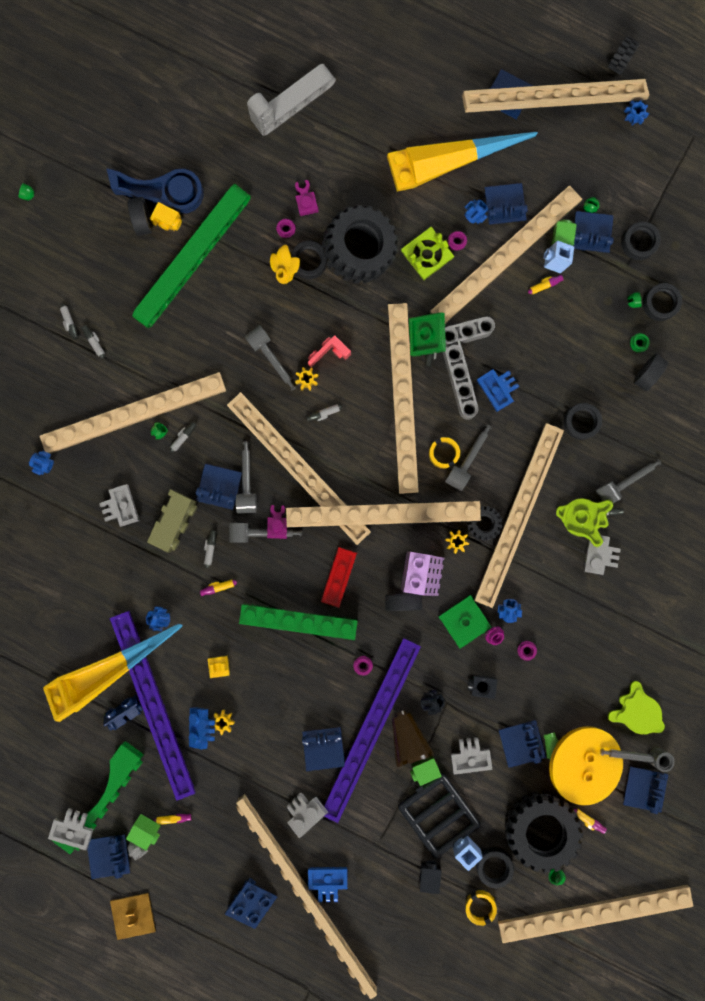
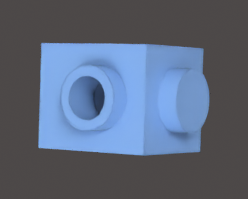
[544,240,574,273]
[453,836,483,871]

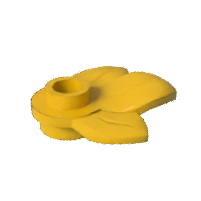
[270,245,300,284]

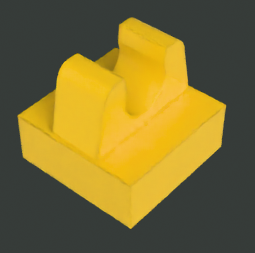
[208,655,230,678]

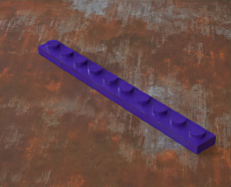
[110,611,196,801]
[324,638,421,823]

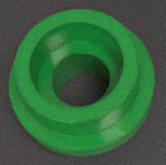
[630,333,650,353]

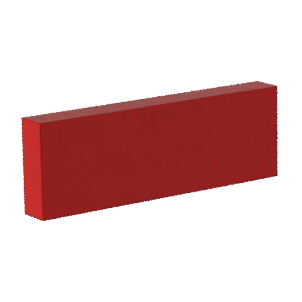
[321,547,357,608]

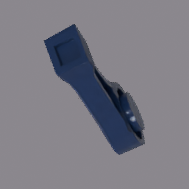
[107,169,204,214]

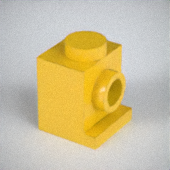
[149,202,182,231]

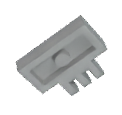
[99,484,140,527]
[583,536,621,575]
[451,737,492,774]
[286,793,328,838]
[48,808,94,850]

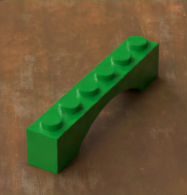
[239,603,358,640]
[52,741,144,854]

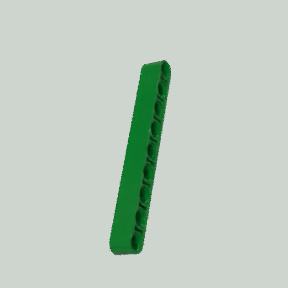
[132,184,251,328]

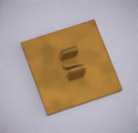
[110,893,156,940]

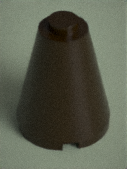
[392,711,434,767]

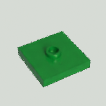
[409,312,446,357]
[438,595,492,649]

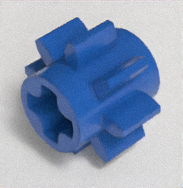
[624,100,649,126]
[465,200,488,224]
[29,451,54,475]
[498,599,522,623]
[146,607,170,631]

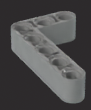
[247,64,336,136]
[443,317,495,420]

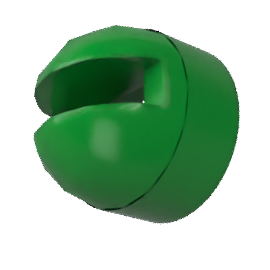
[18,183,34,200]
[583,197,599,213]
[627,292,642,308]
[150,422,168,439]
[548,869,566,886]

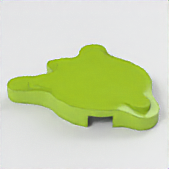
[556,498,613,547]
[608,681,665,734]

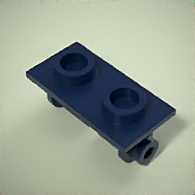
[103,695,143,731]

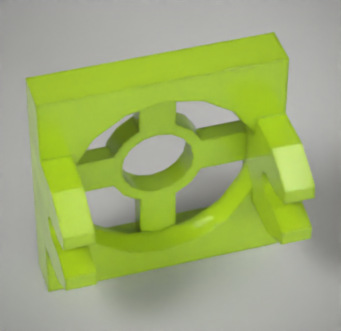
[401,227,454,280]

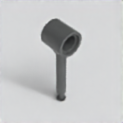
[244,325,296,390]
[445,425,492,492]
[236,441,257,513]
[596,459,661,503]
[229,523,302,543]
[600,748,675,772]

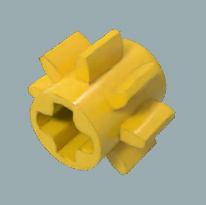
[295,367,318,391]
[445,530,469,554]
[214,710,235,735]

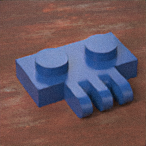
[477,369,520,412]
[189,707,215,749]
[308,867,347,902]

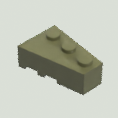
[147,489,197,553]

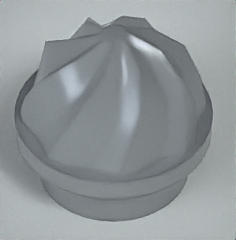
[128,842,148,860]

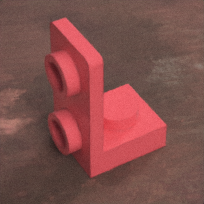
[308,335,351,368]

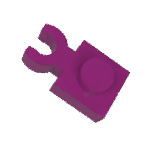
[295,180,318,216]
[267,505,287,539]

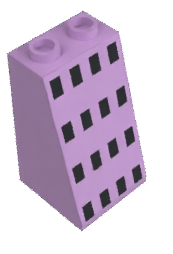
[401,552,445,596]

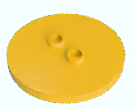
[549,726,623,805]

